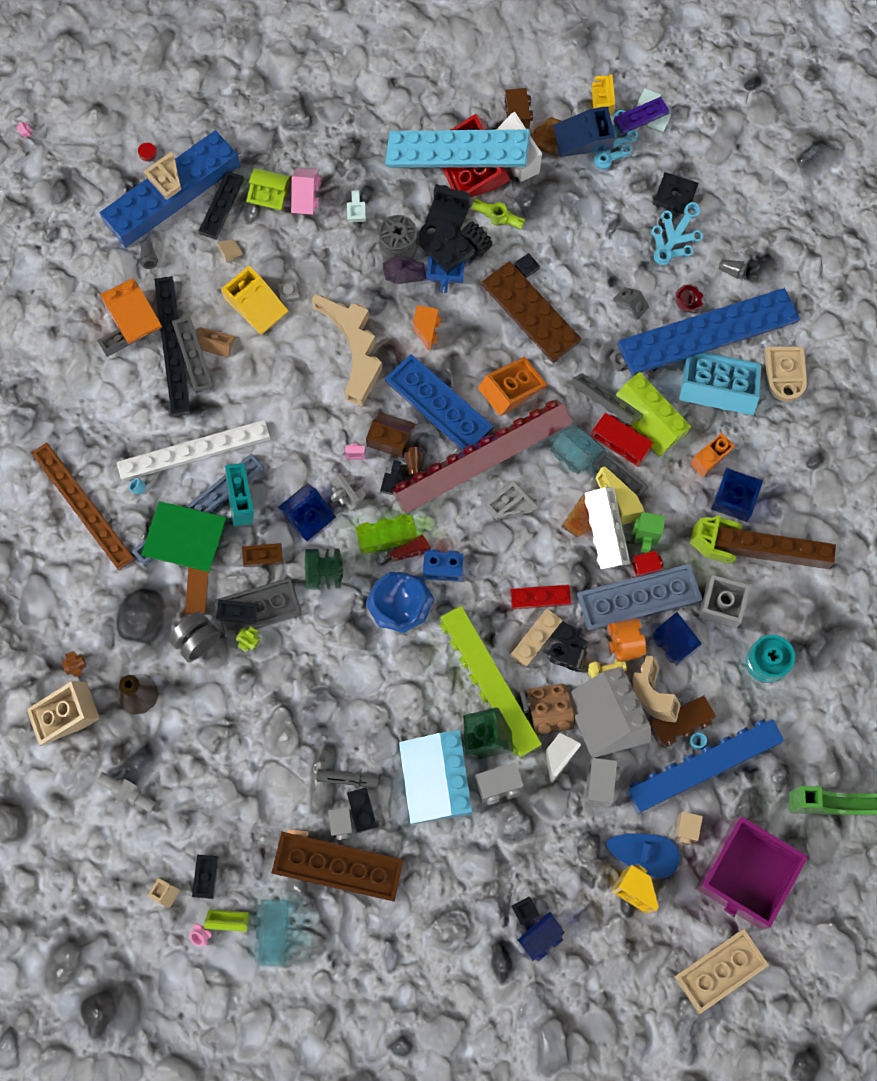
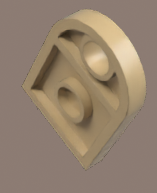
[764,346,807,402]

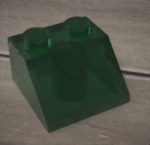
[463,707,513,759]

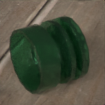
[305,548,344,590]

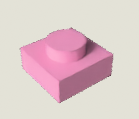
[345,443,365,460]

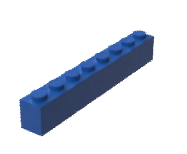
[626,719,785,814]

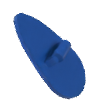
[606,834,680,878]

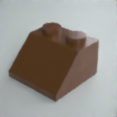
[366,412,415,458]

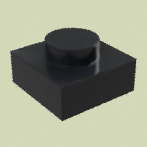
[514,253,540,278]
[511,896,540,925]

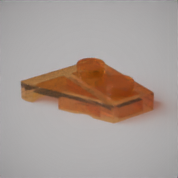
[530,117,561,155]
[561,494,592,537]

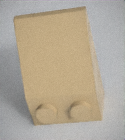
[27,681,100,746]

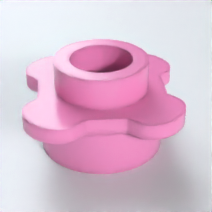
[190,923,212,946]

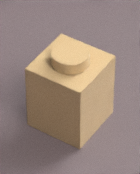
[675,811,703,845]

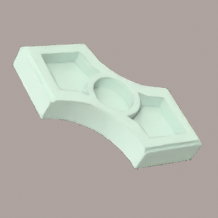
[637,89,671,132]

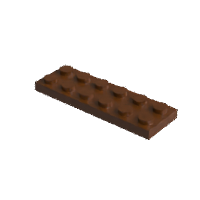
[481,261,582,363]
[271,831,404,902]

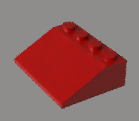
[442,114,510,198]

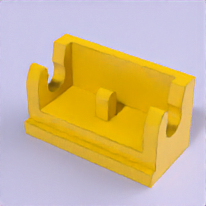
[591,74,615,115]

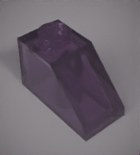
[383,254,426,284]

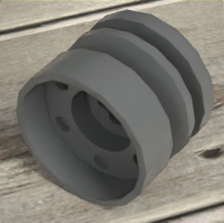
[378,214,417,264]

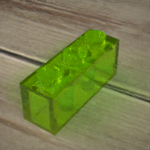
[355,514,418,555]

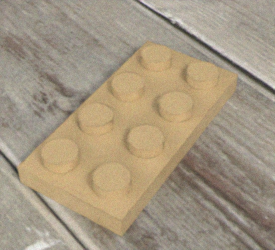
[674,929,769,1014]

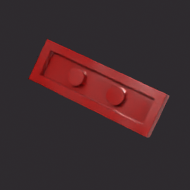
[510,585,571,610]

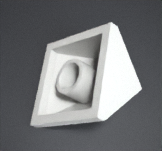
[546,733,581,783]

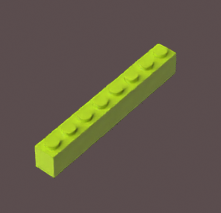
[439,606,542,759]

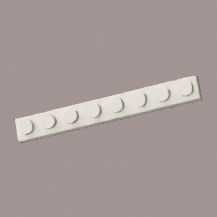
[116,420,271,482]

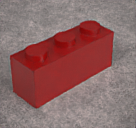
[591,413,653,467]

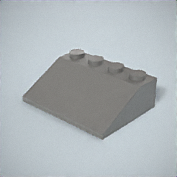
[568,666,651,758]

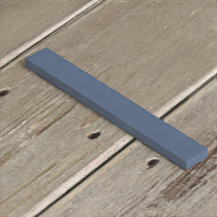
[132,453,264,567]

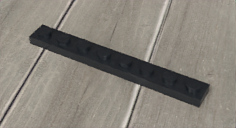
[154,276,191,417]

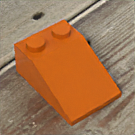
[100,278,162,344]
[478,356,548,417]

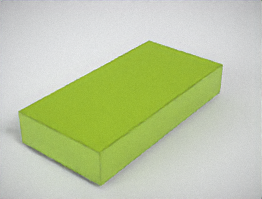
[204,909,250,932]

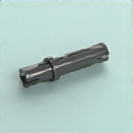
[317,769,379,789]

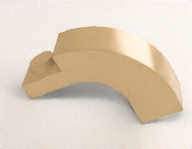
[633,656,681,722]

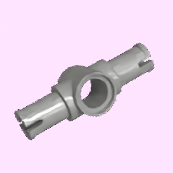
[96,772,156,813]

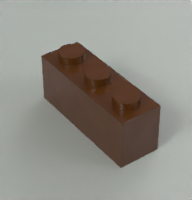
[649,695,716,747]

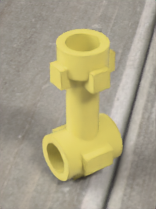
[587,659,627,678]

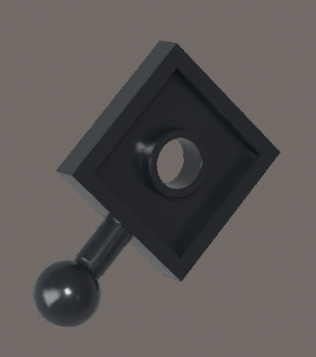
[653,172,699,230]

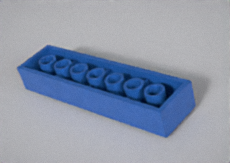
[99,130,240,248]

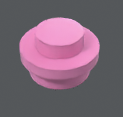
[16,121,33,139]

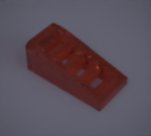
[389,535,431,562]

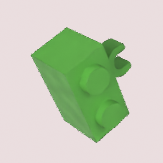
[631,512,665,553]

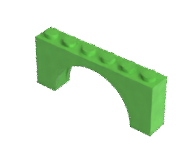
[789,786,877,816]

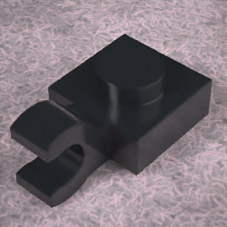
[380,460,404,496]
[552,621,589,650]

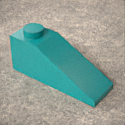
[225,463,254,526]

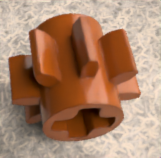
[62,651,87,677]

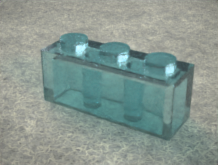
[255,900,289,967]

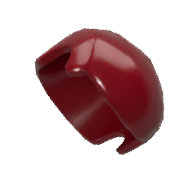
[675,284,704,312]

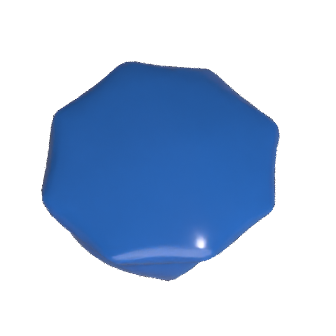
[366,572,434,633]

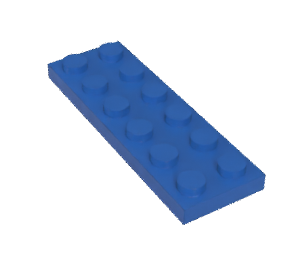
[385,354,493,451]

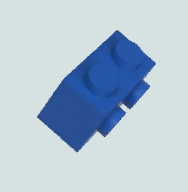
[423,549,464,582]

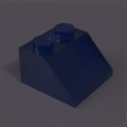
[278,483,336,542]
[652,612,702,666]
[515,912,565,962]

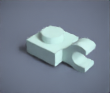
[347,190,366,222]

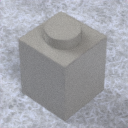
[328,807,353,840]

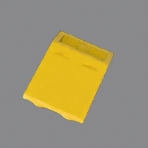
[221,266,289,335]

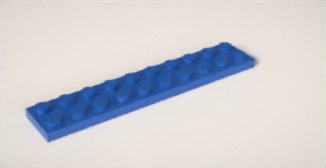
[617,288,800,376]

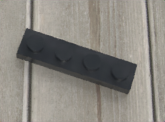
[199,171,244,240]

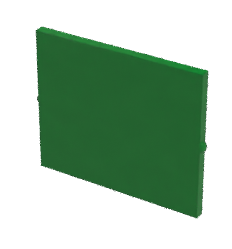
[141,501,226,573]

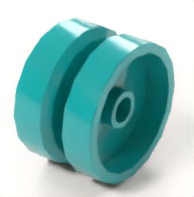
[746,634,795,683]

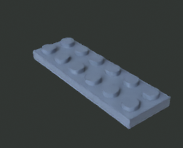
[577,564,702,632]

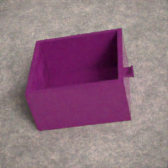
[695,816,808,930]

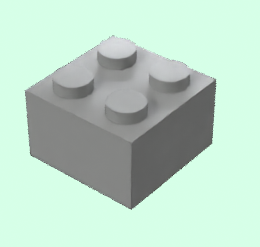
[698,575,750,629]
[584,758,620,808]
[475,762,524,805]

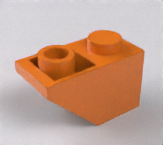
[413,305,442,350]
[691,433,735,478]

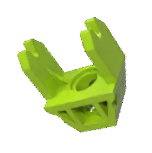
[690,515,742,564]

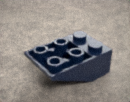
[553,107,615,157]

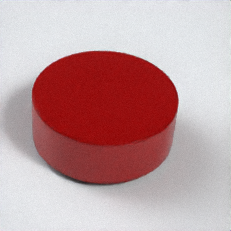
[138,142,157,161]

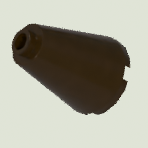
[118,674,158,715]

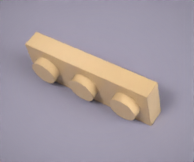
[511,609,562,668]

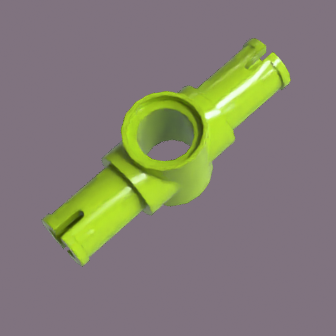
[471,198,526,230]

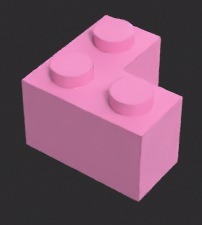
[291,168,321,214]

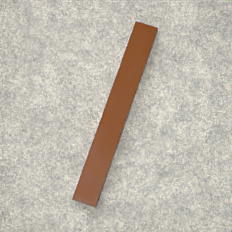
[31,442,135,571]

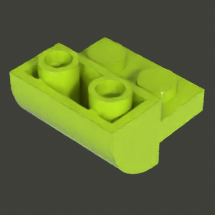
[246,168,292,211]

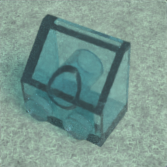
[550,425,605,474]

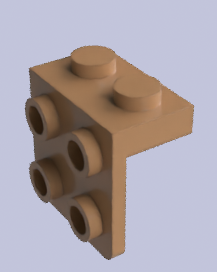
[527,684,574,735]

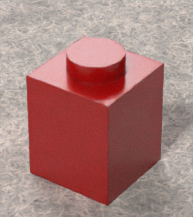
[631,551,663,577]

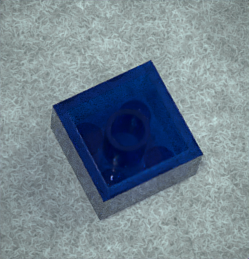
[710,468,763,522]

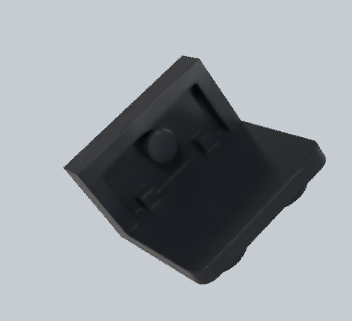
[425,184,471,232]

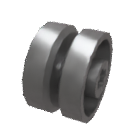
[168,612,221,662]

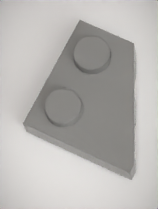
[484,481,538,521]

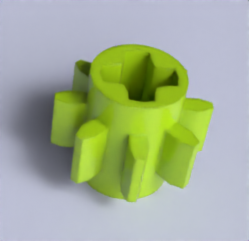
[236,626,261,652]

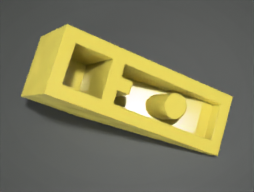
[595,467,644,525]

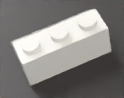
[497,112,542,182]

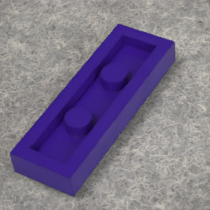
[613,97,669,135]

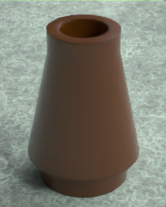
[403,447,422,476]

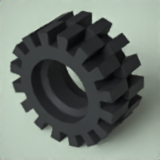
[459,221,493,257]

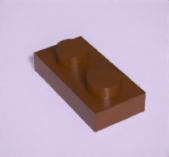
[242,543,283,567]

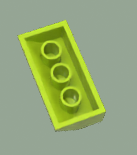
[616,372,691,457]

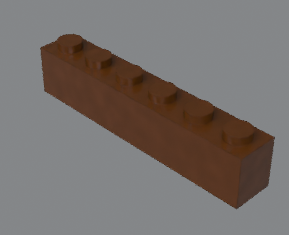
[714,527,836,569]

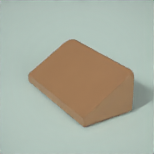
[196,327,235,357]

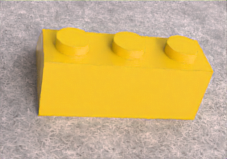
[611,864,659,914]

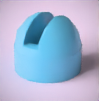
[129,478,146,494]
[690,732,707,750]

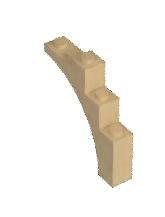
[312,294,382,407]

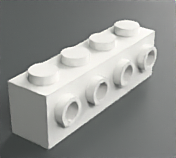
[585,487,630,569]

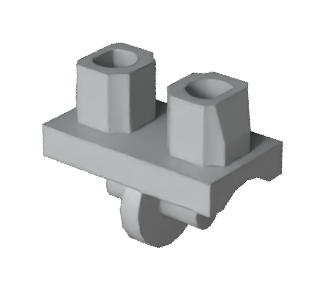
[331,473,365,511]

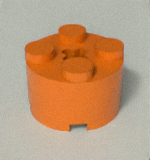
[607,618,646,662]

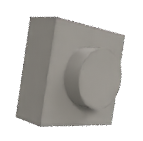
[278,281,300,303]

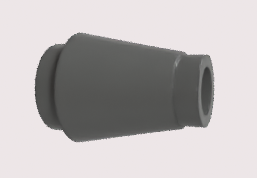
[140,241,158,269]
[718,259,748,279]

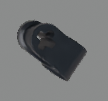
[547,643,588,672]

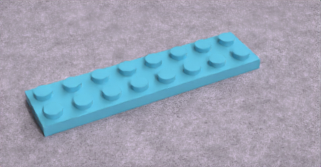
[385,129,530,168]

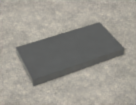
[215,577,302,638]

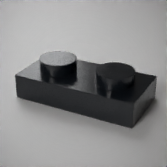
[216,599,259,625]
[347,787,377,833]
[192,854,219,899]

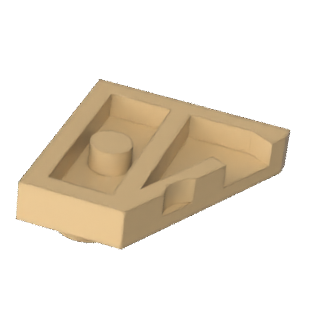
[143,151,182,200]

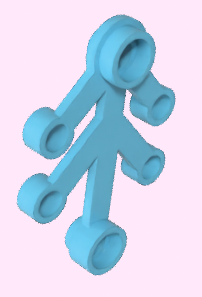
[594,110,638,170]
[651,202,703,265]

